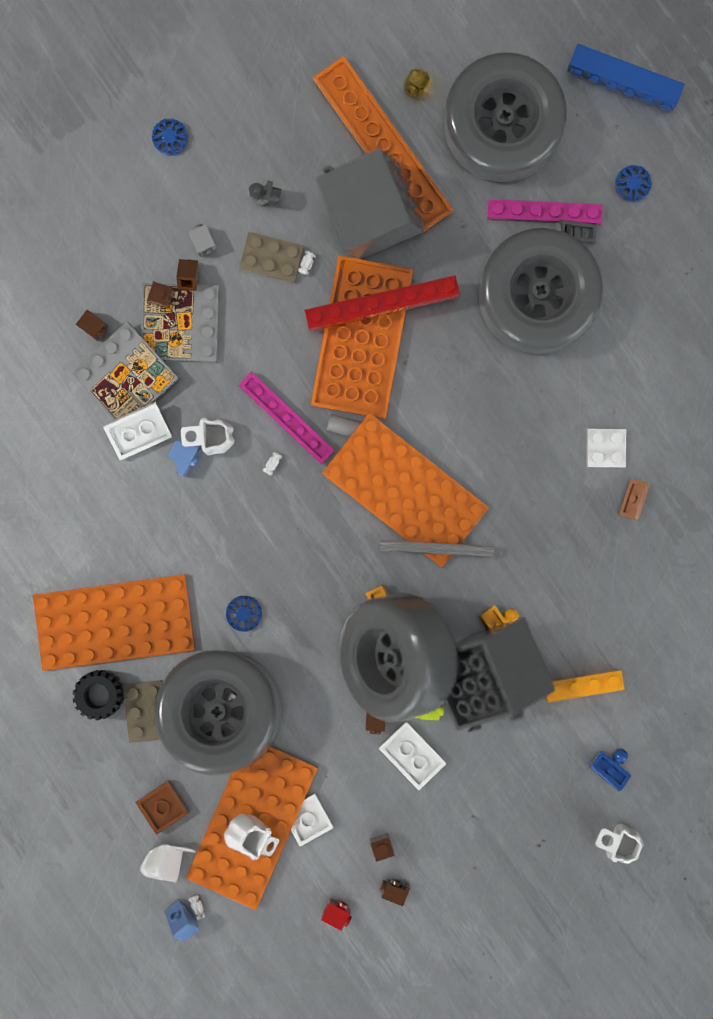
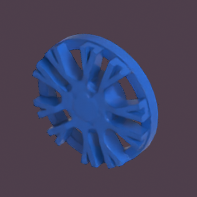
[152,118,188,155]
[615,165,652,201]
[226,596,262,632]

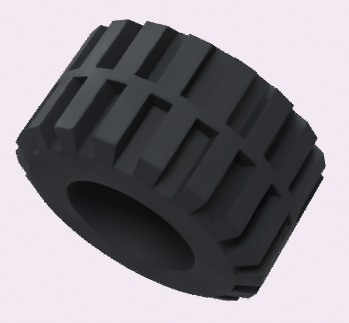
[72,670,124,720]

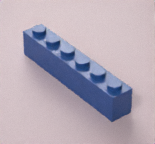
[567,43,685,111]

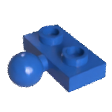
[589,749,631,792]

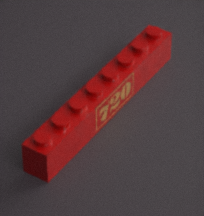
[305,275,460,332]

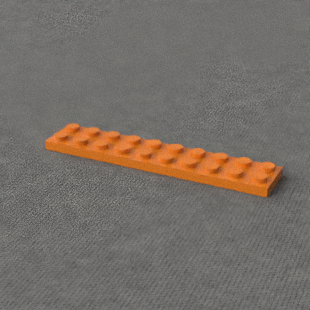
[313,56,454,233]

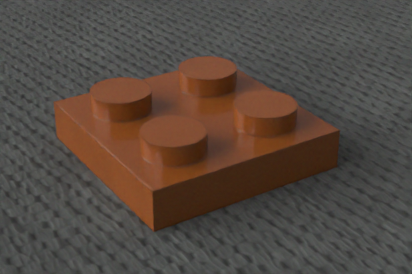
[135,780,189,835]

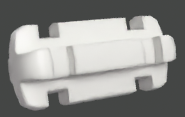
[298,251,316,275]
[263,452,282,475]
[189,895,205,920]

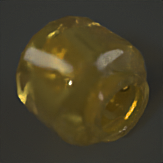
[403,68,431,98]

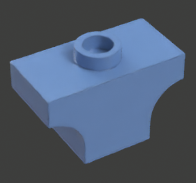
[167,439,202,477]
[164,900,200,942]

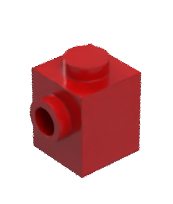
[321,899,352,931]

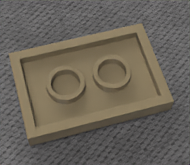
[239,232,304,283]
[122,680,162,743]

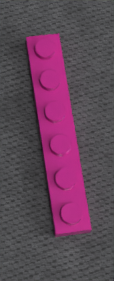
[487,199,603,225]
[238,371,335,465]

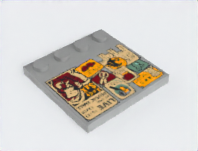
[141,283,219,362]
[72,321,179,420]

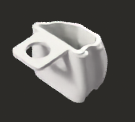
[181,418,235,456]
[224,813,279,860]
[596,823,644,864]
[140,845,196,883]

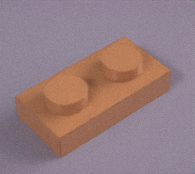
[619,479,650,520]

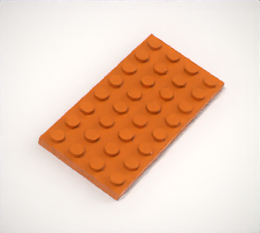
[311,255,413,420]
[321,413,489,568]
[33,574,195,671]
[186,746,318,910]

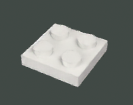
[586,429,626,468]
[291,793,334,847]

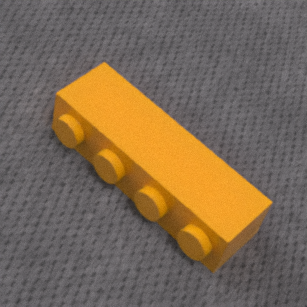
[545,669,625,702]

